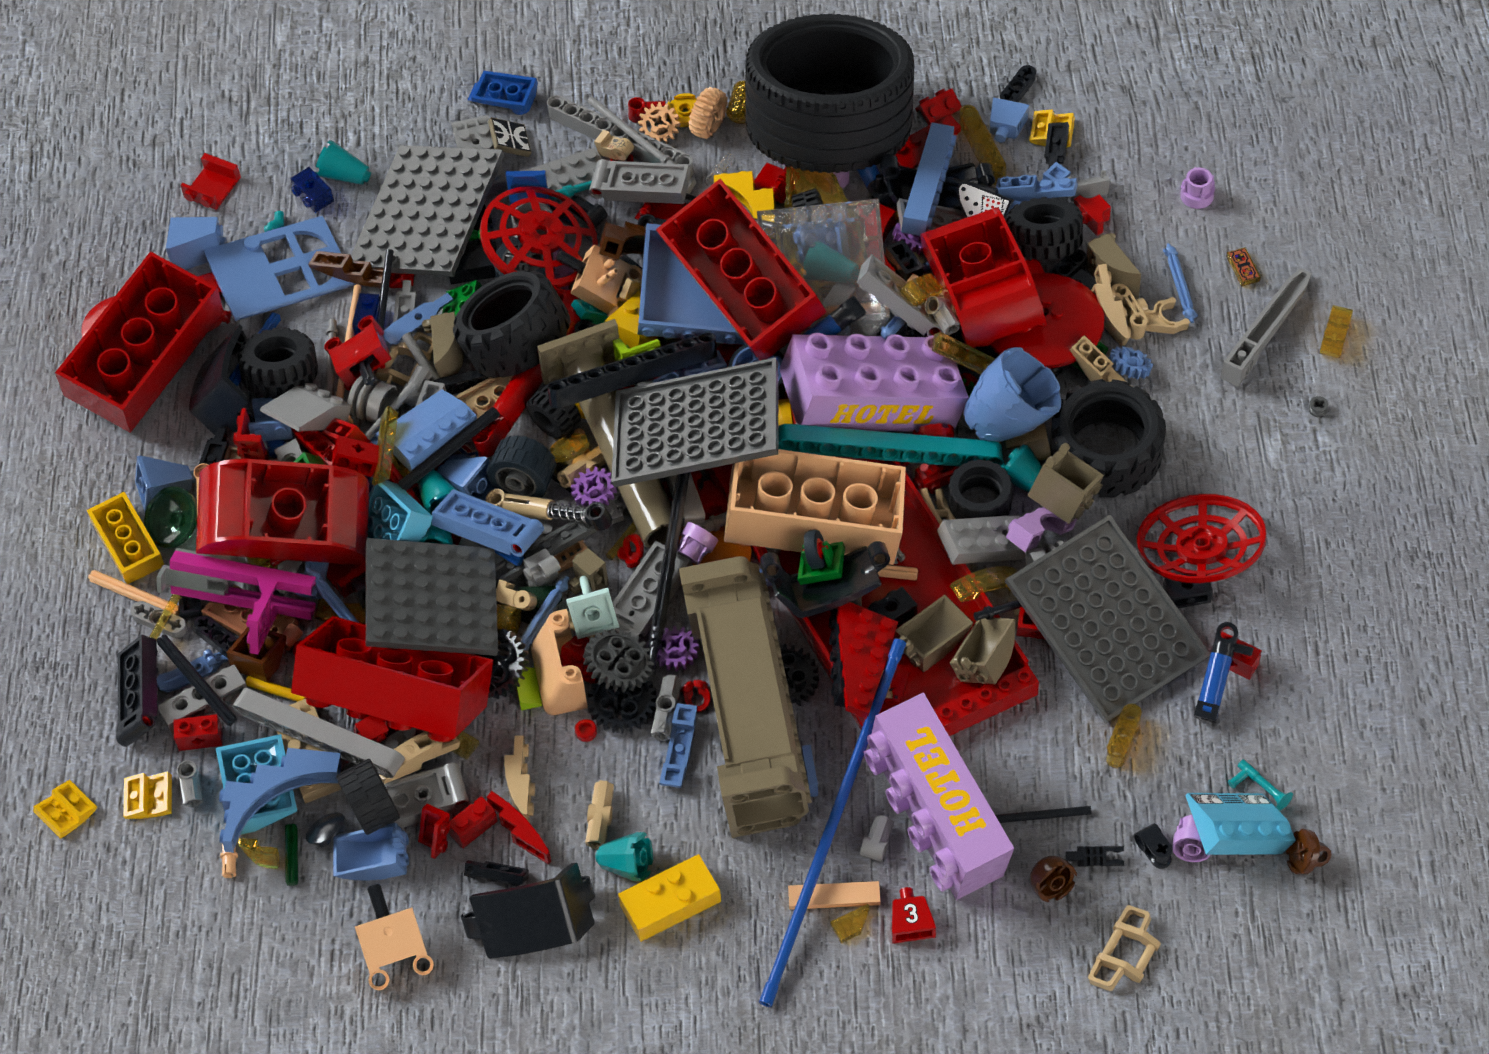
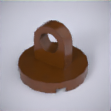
[1286,829,1332,875]

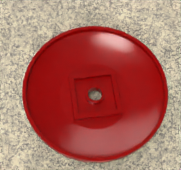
[990,273,1104,369]

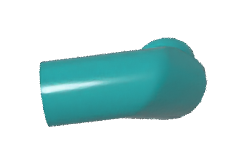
[264,210,284,232]

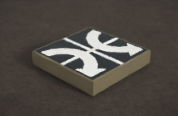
[488,117,532,157]

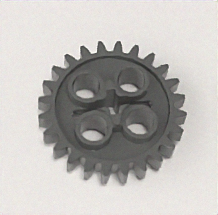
[583,629,654,692]

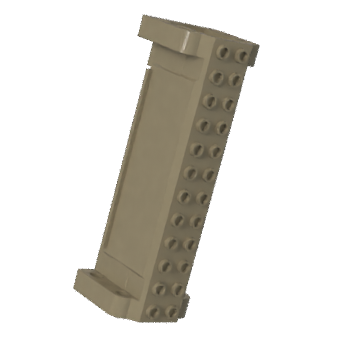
[679,556,812,838]

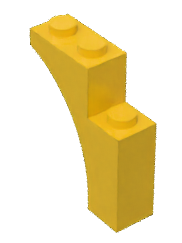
[714,171,778,239]

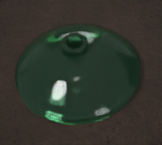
[144,486,197,549]

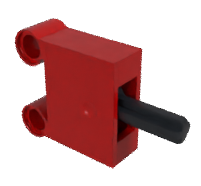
[324,315,392,387]

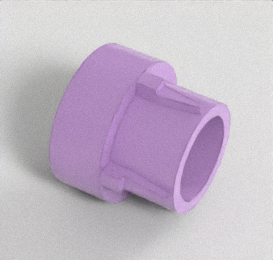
[1180,167,1215,209]
[677,522,718,565]
[1172,815,1210,862]

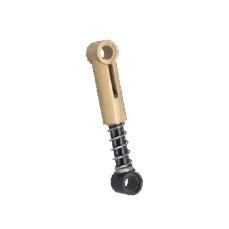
[486,489,613,531]

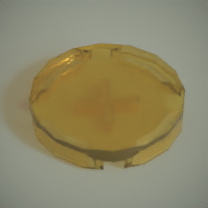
[550,433,590,462]

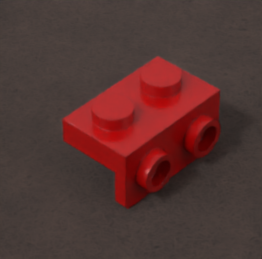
[915,88,963,125]
[418,804,451,859]

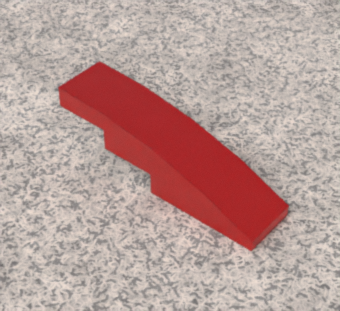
[486,791,552,865]

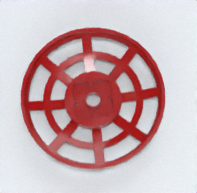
[480,186,598,288]
[1137,494,1267,583]

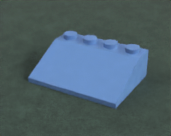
[376,389,477,472]

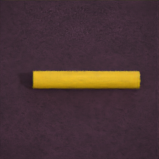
[245,676,306,702]

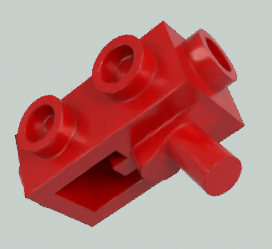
[913,463,959,494]

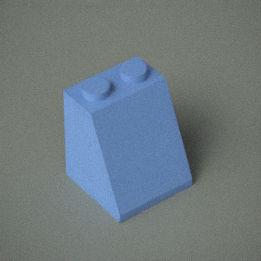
[166,217,227,270]

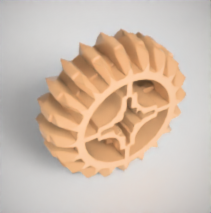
[689,87,728,139]

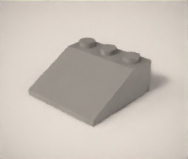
[260,383,351,431]

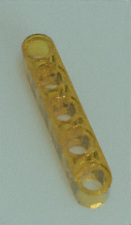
[959,105,1007,185]

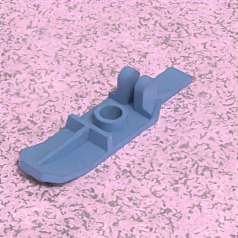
[384,293,454,345]
[157,649,229,693]

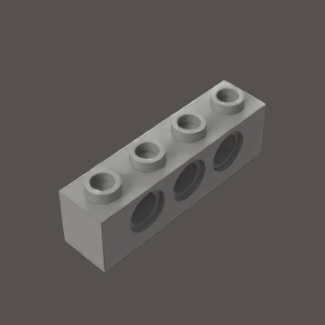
[158,665,248,736]

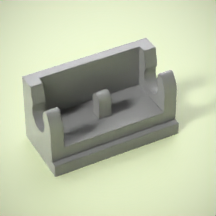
[1067,170,1110,201]

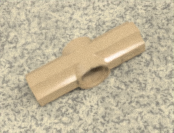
[557,446,606,488]
[585,780,614,849]

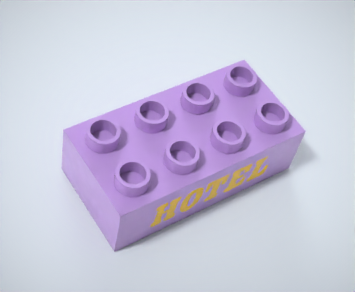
[779,333,969,432]
[864,692,1014,900]

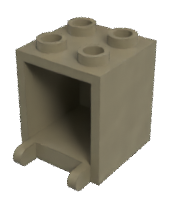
[1027,443,1104,524]

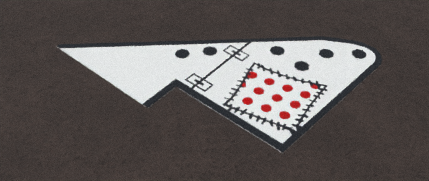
[957,182,1012,219]

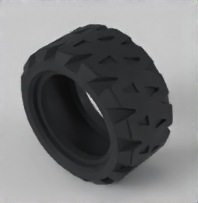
[453,271,570,378]
[1050,379,1166,498]

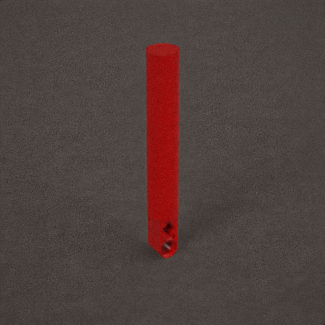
[472,308,581,458]

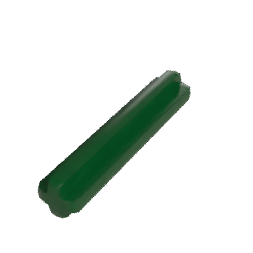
[285,823,298,886]

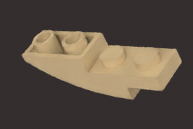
[1091,264,1131,346]
[1070,336,1132,387]
[379,731,460,784]
[504,736,535,822]

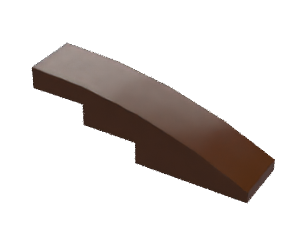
[308,251,392,288]

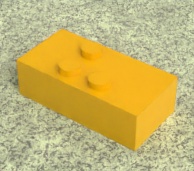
[605,289,658,348]
[86,492,164,584]
[618,854,721,942]

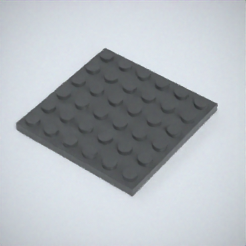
[366,538,498,656]

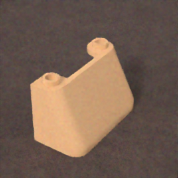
[531,609,588,715]

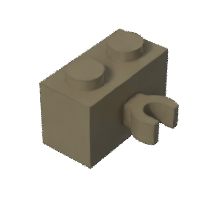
[569,548,609,595]

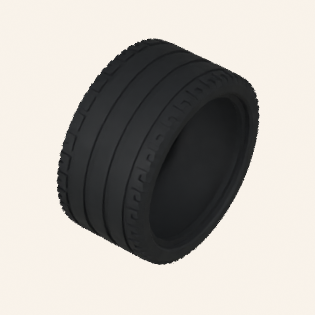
[745,14,915,173]

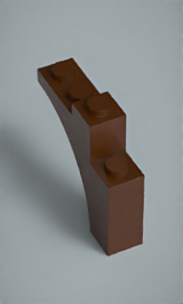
[599,221,646,260]

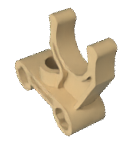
[1111,283,1190,340]

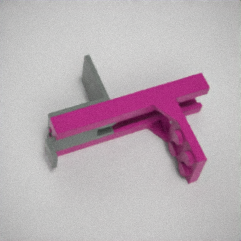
[157,548,316,654]

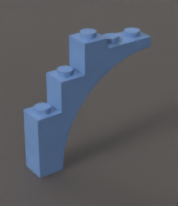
[219,748,342,853]

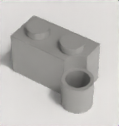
[523,548,561,598]

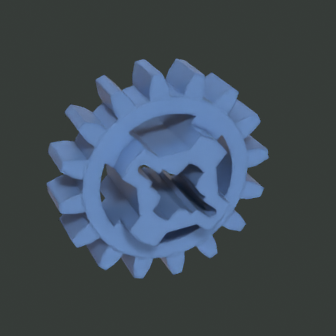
[1108,346,1153,379]

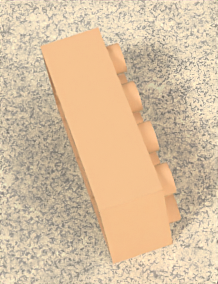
[724,449,906,565]

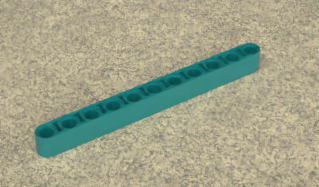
[778,424,1003,467]

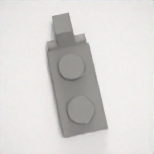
[393,280,417,322]

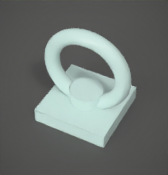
[566,576,620,639]

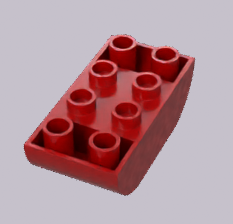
[920,207,1046,349]
[196,459,369,565]

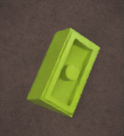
[516,667,543,711]

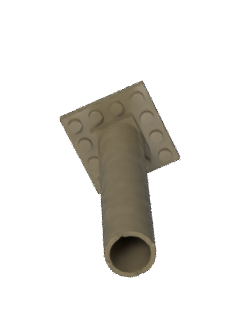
[537,319,683,549]

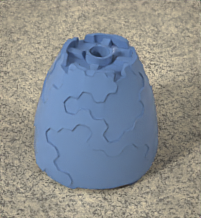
[963,347,1061,442]

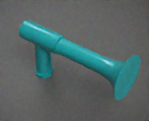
[1227,759,1293,811]

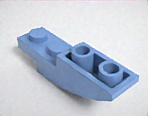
[995,175,1078,202]

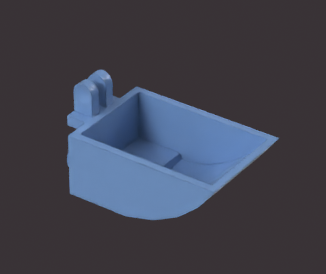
[333,823,409,881]

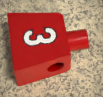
[892,887,936,944]

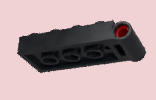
[116,635,158,747]

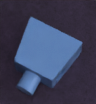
[990,97,1029,143]

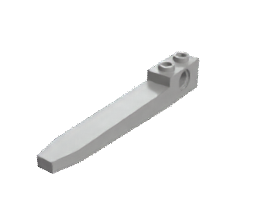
[1220,268,1312,387]

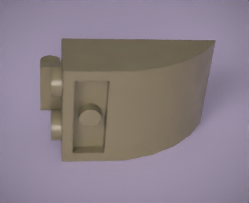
[1086,233,1141,299]
[422,312,465,378]
[895,595,973,672]
[950,618,1015,684]

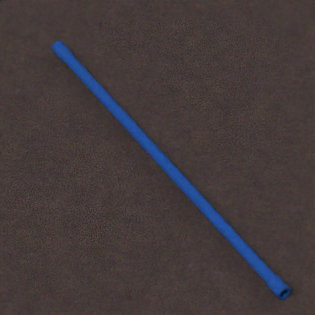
[759,639,906,1007]

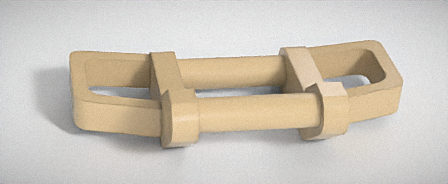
[375,332,433,404]
[1088,905,1161,991]

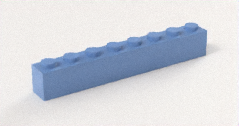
[901,123,957,236]

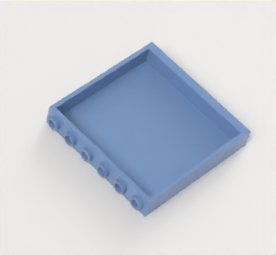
[637,223,746,345]

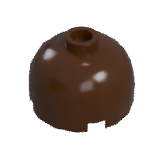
[1030,856,1077,902]

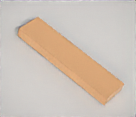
[788,881,880,910]

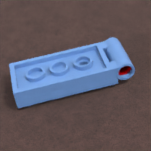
[432,489,544,557]

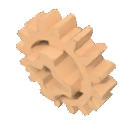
[638,102,680,144]

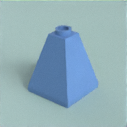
[135,456,196,514]
[437,456,495,501]

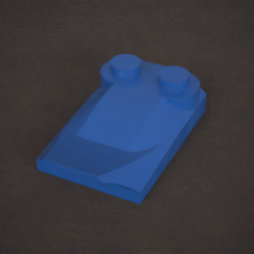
[468,70,538,115]
[506,170,551,209]

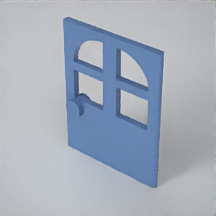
[203,216,356,321]

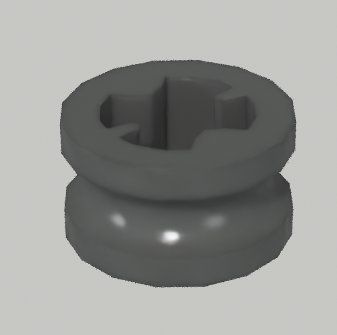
[1309,396,1328,417]

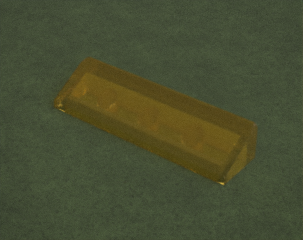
[932,332,995,374]
[372,406,398,486]

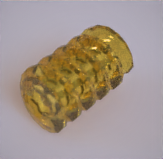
[726,80,746,124]

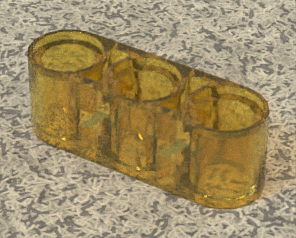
[900,273,944,307]
[1319,305,1353,359]
[1106,704,1142,768]

